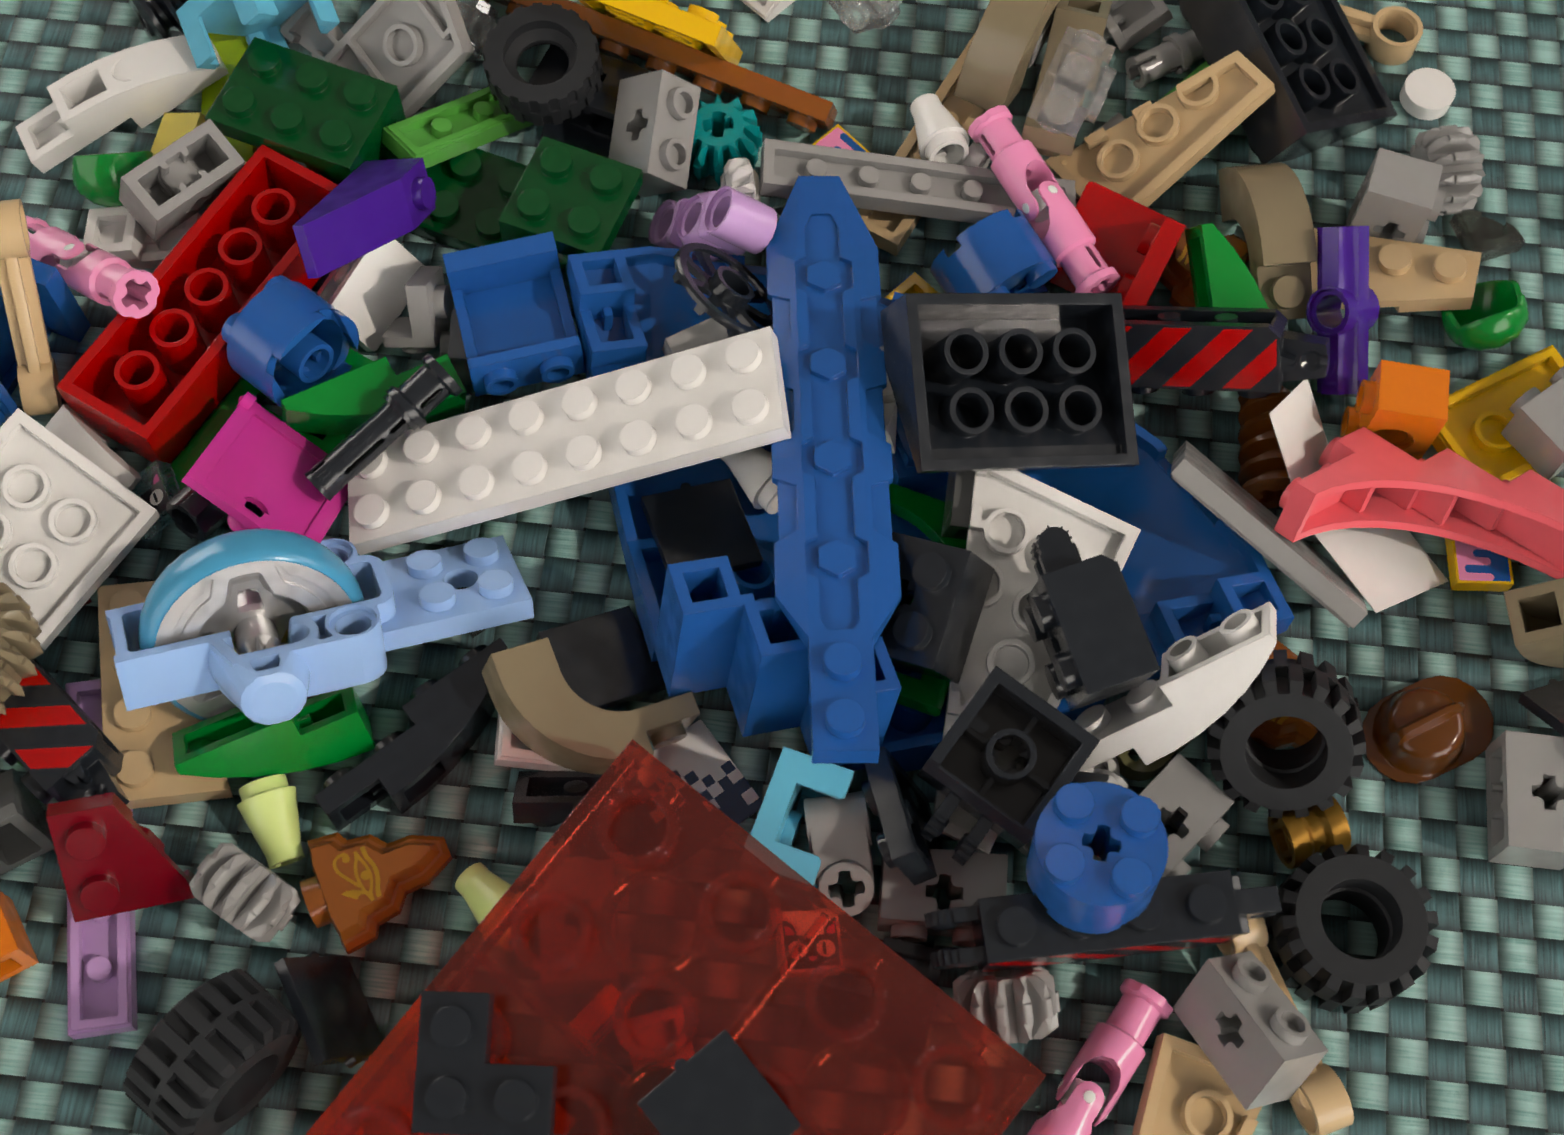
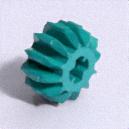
[689,93,762,186]

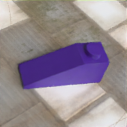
[292,157,436,279]

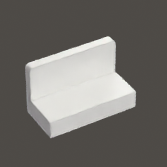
[316,240,424,352]

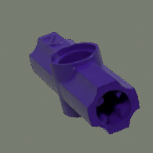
[1306,225,1380,395]

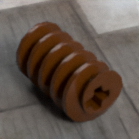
[1238,386,1291,509]

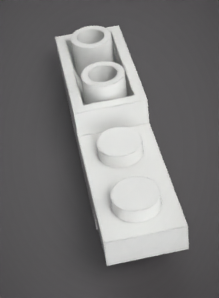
[15,35,228,174]
[1074,601,1277,772]

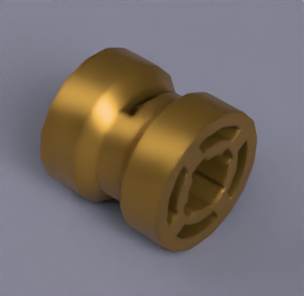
[1268,797,1352,869]

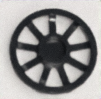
[672,243,773,337]

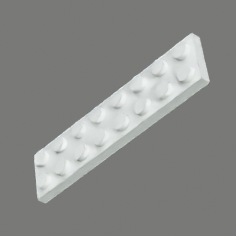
[348,326,791,555]

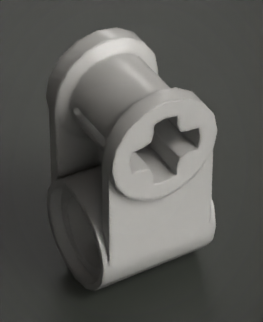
[804,791,874,917]

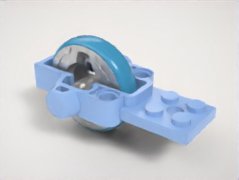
[105,528,534,725]

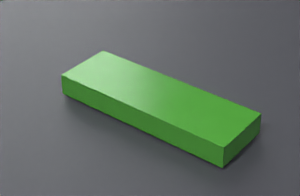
[382,87,534,168]

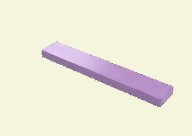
[66,679,138,1040]

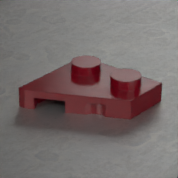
[46,792,195,922]

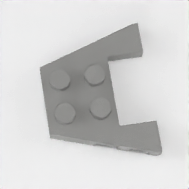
[279,0,474,119]

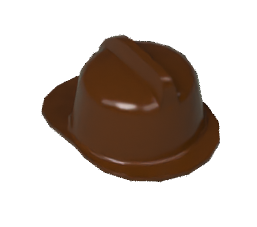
[1362,675,1493,784]

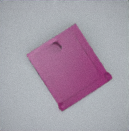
[181,391,348,543]

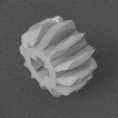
[1410,125,1486,216]
[189,843,301,942]
[951,966,1060,1046]

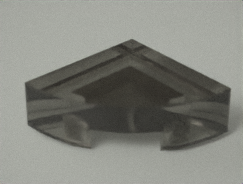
[1449,210,1525,262]

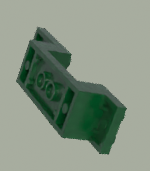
[204,37,643,274]

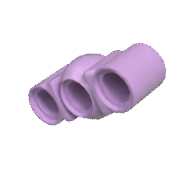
[648,186,778,262]

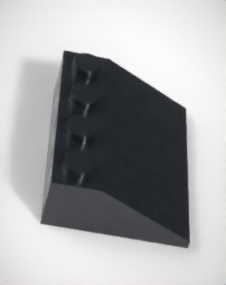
[1178,0,1398,164]
[880,293,1139,473]

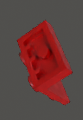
[1049,181,1187,306]

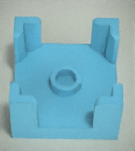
[176,0,340,69]
[740,747,854,911]

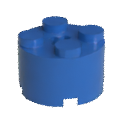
[930,209,1058,293]
[221,275,359,407]
[1026,782,1169,934]

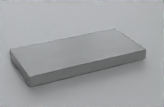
[1170,440,1368,629]

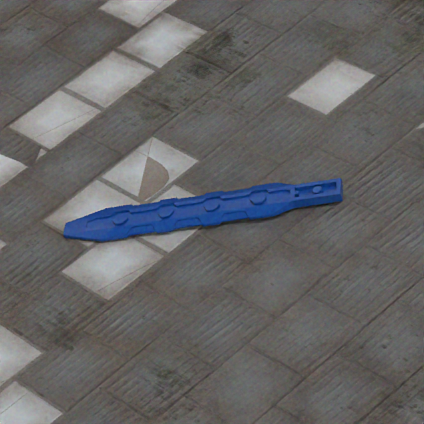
[766,176,902,764]

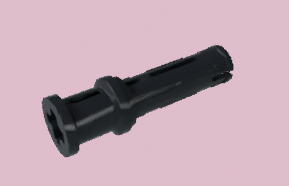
[304,353,463,501]

